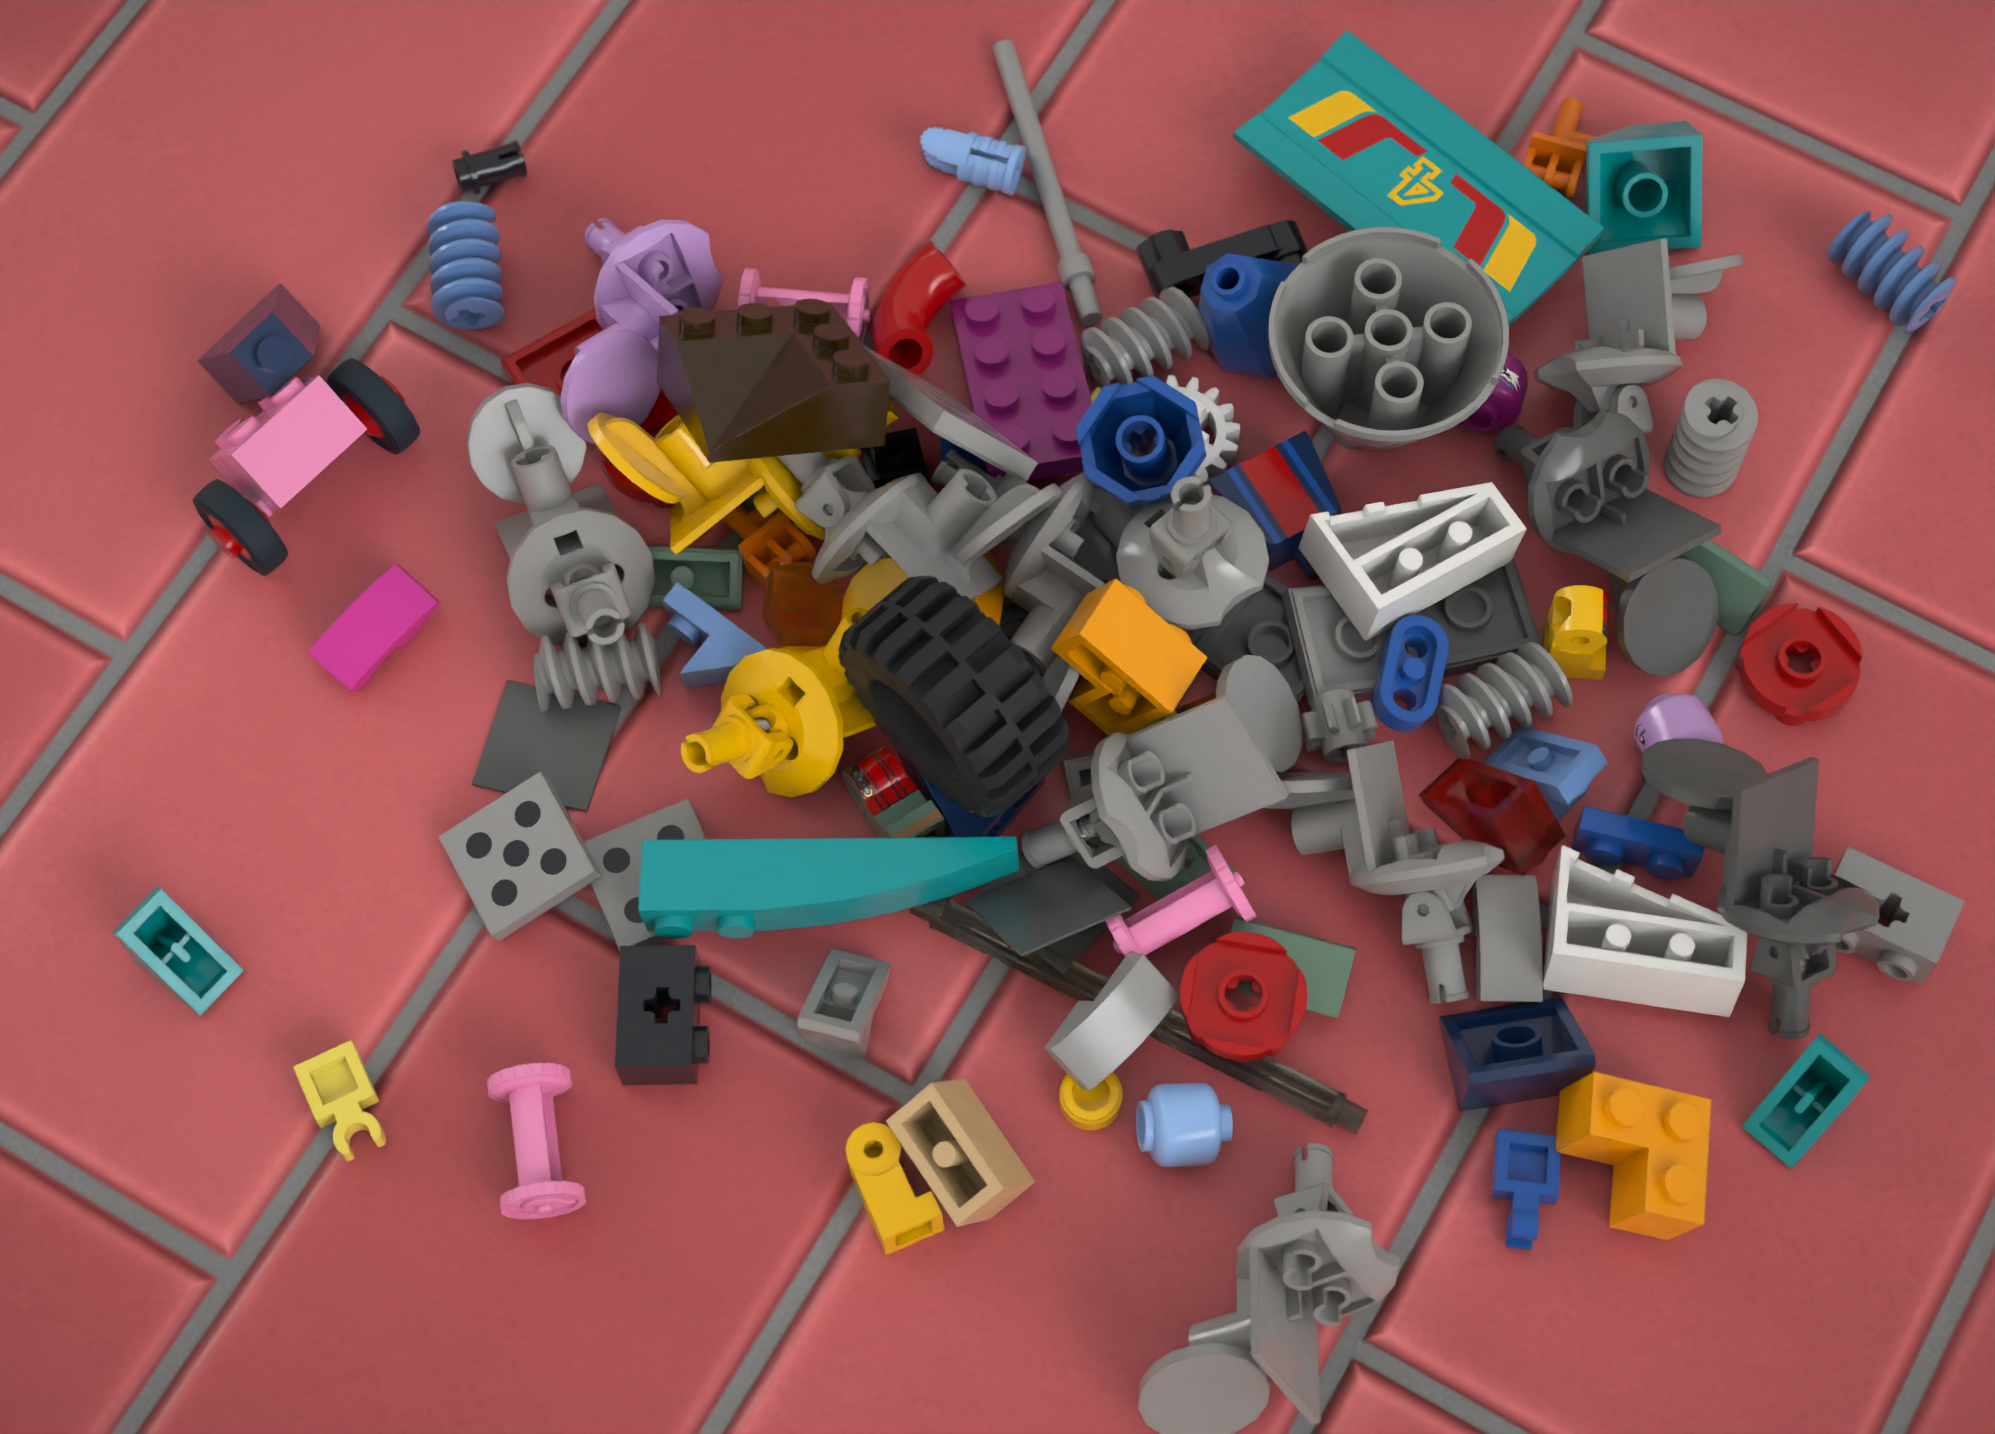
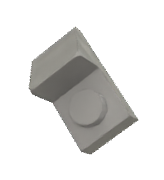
[797,948,891,1058]

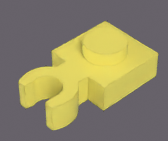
[293,1040,386,1162]

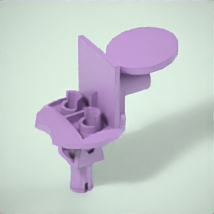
[560,218,724,445]

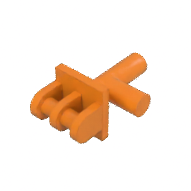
[1523,97,1596,198]
[721,505,817,591]

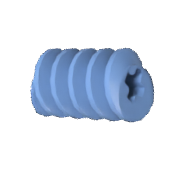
[427,201,505,331]
[1826,211,1957,334]

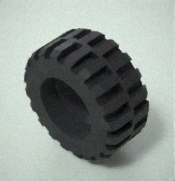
[838,575,1070,817]

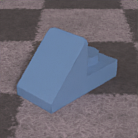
[663,582,767,688]
[1480,725,1608,826]

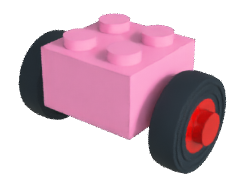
[193,358,420,576]

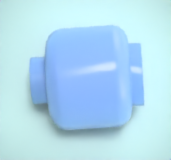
[1136,1082,1233,1167]

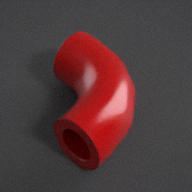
[870,241,967,376]

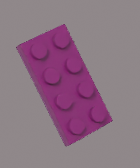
[950,282,1092,481]

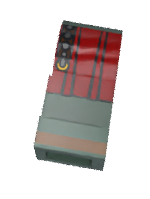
[841,746,946,838]

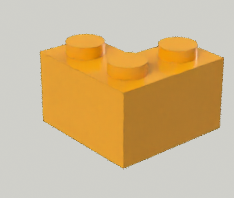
[1050,578,1207,736]
[1555,1072,1711,1240]

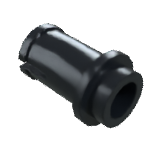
[452,140,527,195]

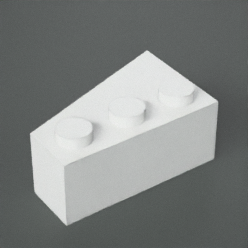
[1298,482,1527,641]
[1543,845,1747,1017]

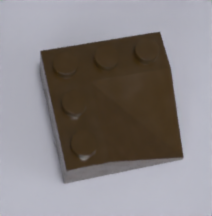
[657,299,890,463]

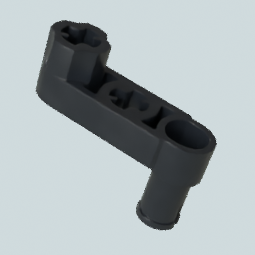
[1136,220,1308,299]

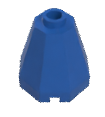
[1199,253,1296,379]
[1076,375,1207,508]

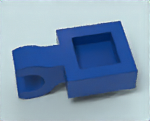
[1491,1129,1561,1250]

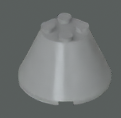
[1268,227,1509,451]

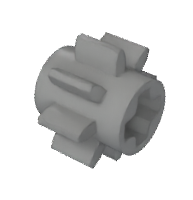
[1302,689,1378,763]

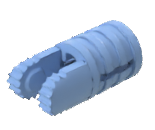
[919,126,1026,196]

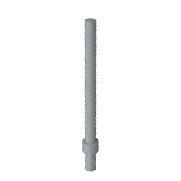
[993,40,1103,326]

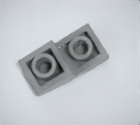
[1471,874,1543,1002]
[1044,953,1180,1091]

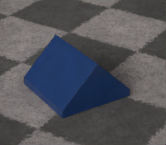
[1439,997,1596,1112]

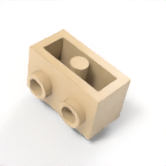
[886,1078,1035,1227]

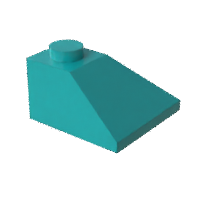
[1586,121,1703,255]

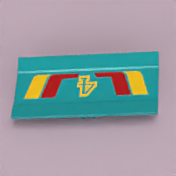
[1233,30,1604,327]

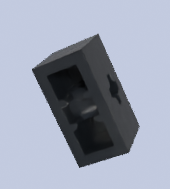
[615,945,712,1085]

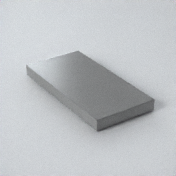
[864,346,1038,481]

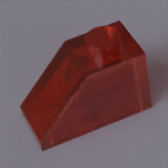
[1419,758,1566,876]

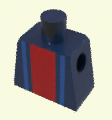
[1208,431,1342,580]

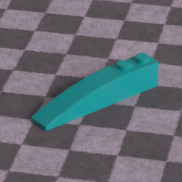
[638,837,1019,939]

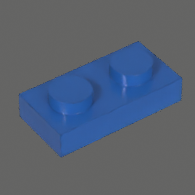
[1571,806,1704,880]

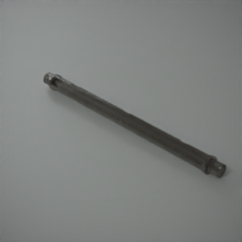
[910,897,1369,1135]

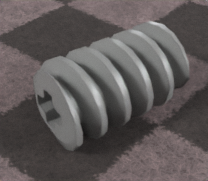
[1080,287,1210,388]
[1664,378,1758,498]
[533,622,662,711]
[1435,642,1573,760]

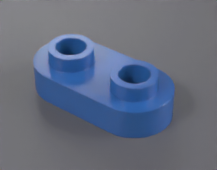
[1372,615,1449,732]

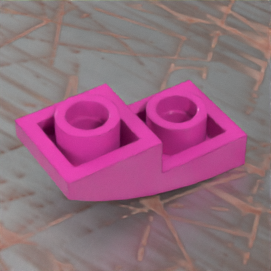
[308,564,441,692]

